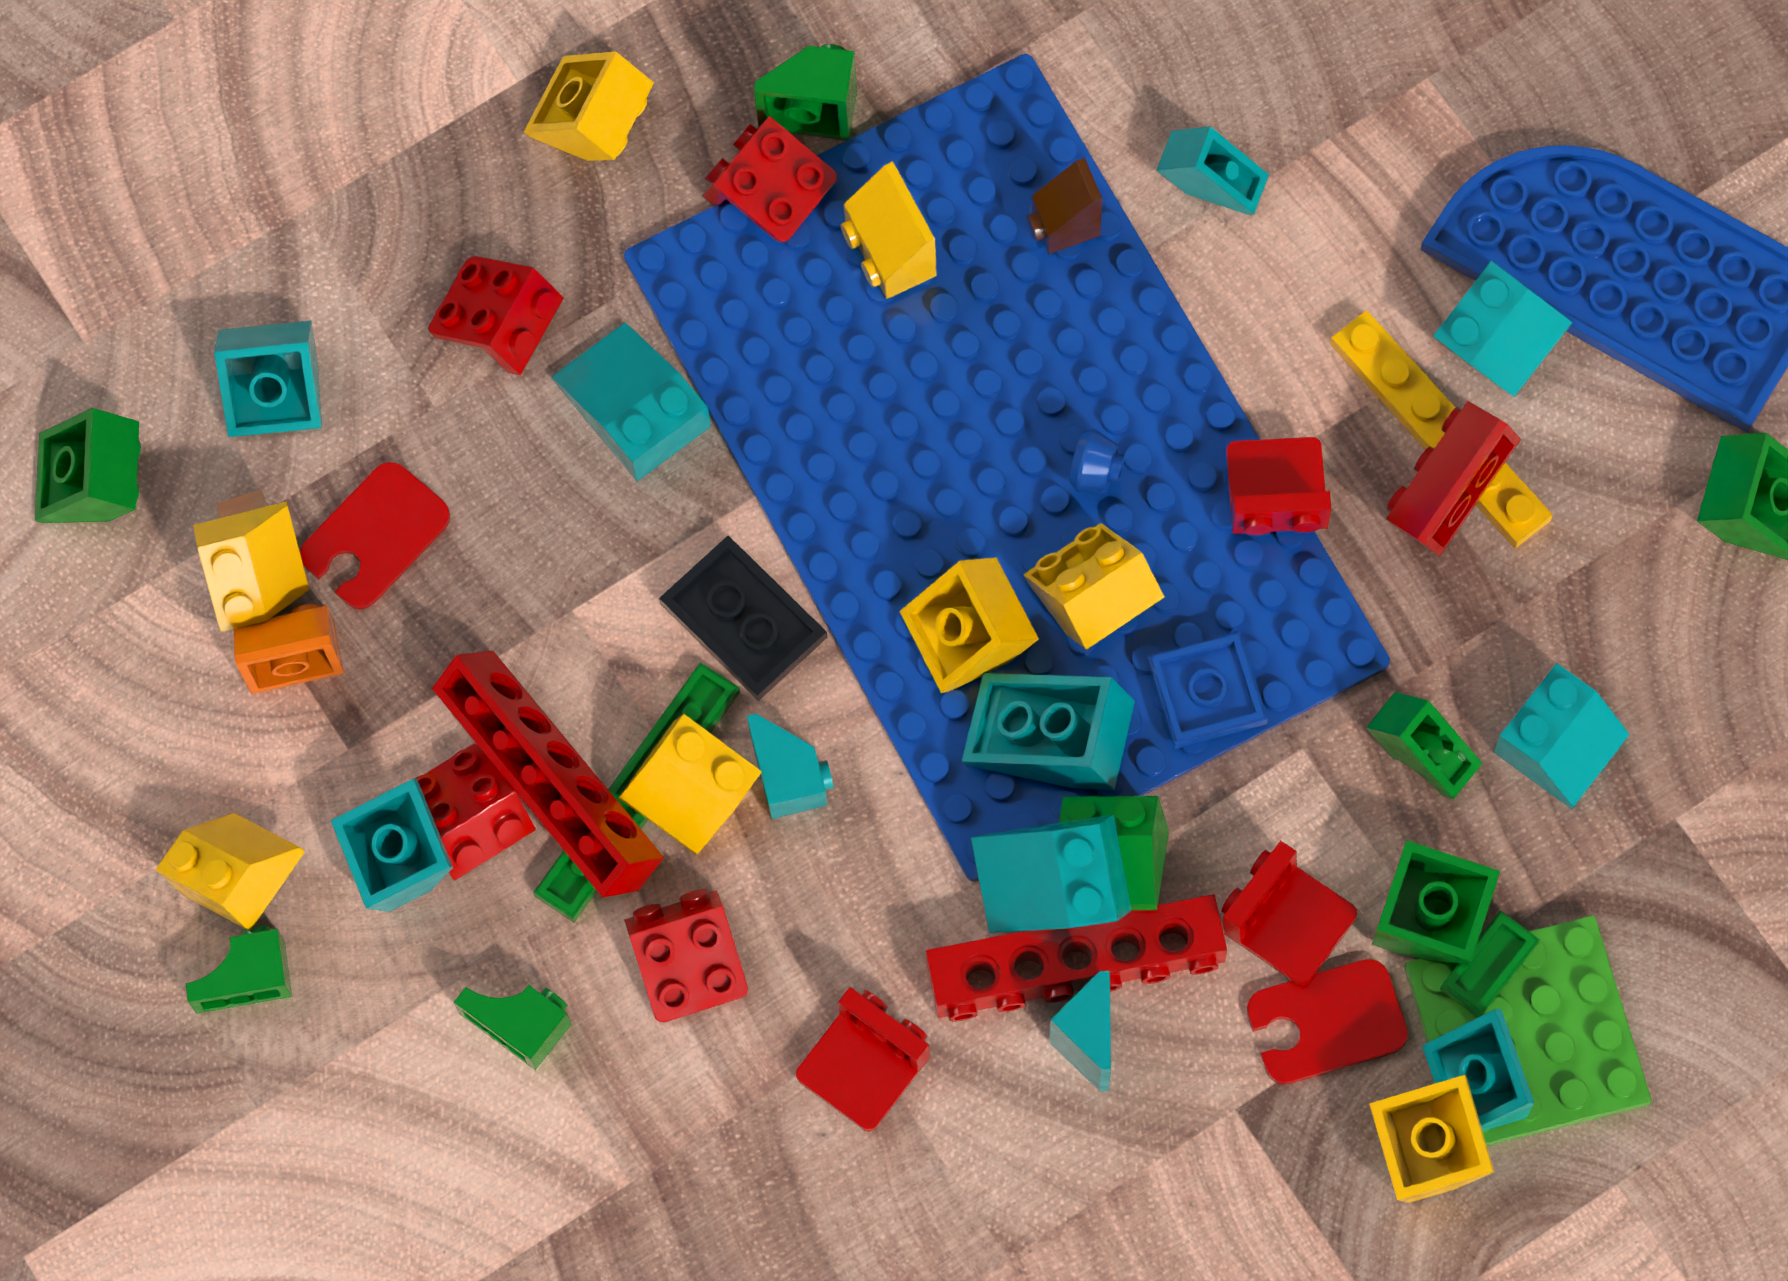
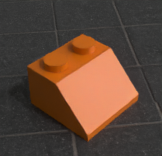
[234,604,344,694]

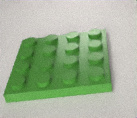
[1404,915,1652,1146]

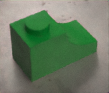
[1366,692,1482,799]
[186,925,293,1014]
[454,984,572,1071]

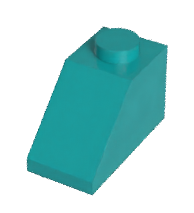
[1156,126,1269,215]
[747,714,834,819]

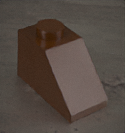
[1026,158,1102,255]

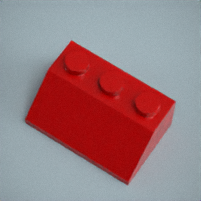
[1386,401,1521,557]

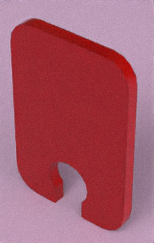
[300,462,450,609]
[1247,959,1408,1085]

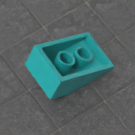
[551,322,711,482]
[962,673,1135,790]
[971,814,1132,933]

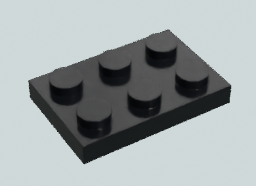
[659,535,828,701]

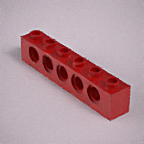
[432,651,664,898]
[926,894,1227,1022]

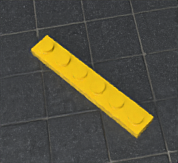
[1330,310,1553,549]

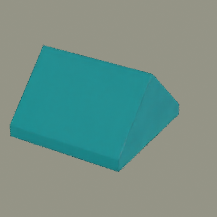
[1050,971,1111,1091]
[1422,1009,1534,1131]

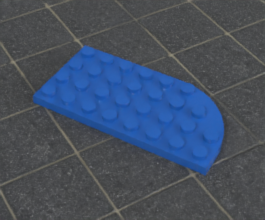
[1420,145,1788,433]

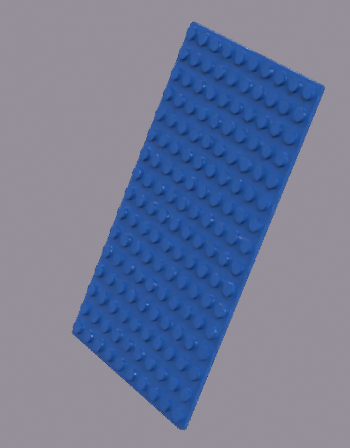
[624,54,1390,882]

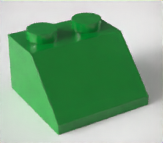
[754,44,857,141]
[34,408,141,523]
[1697,433,1788,560]
[1059,796,1169,910]
[1372,840,1500,964]

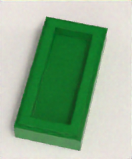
[1440,910,1540,1018]

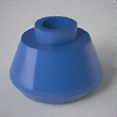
[1069,428,1125,492]

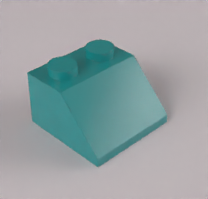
[1433,261,1573,397]
[214,320,322,437]
[1494,663,1630,809]
[331,778,453,912]

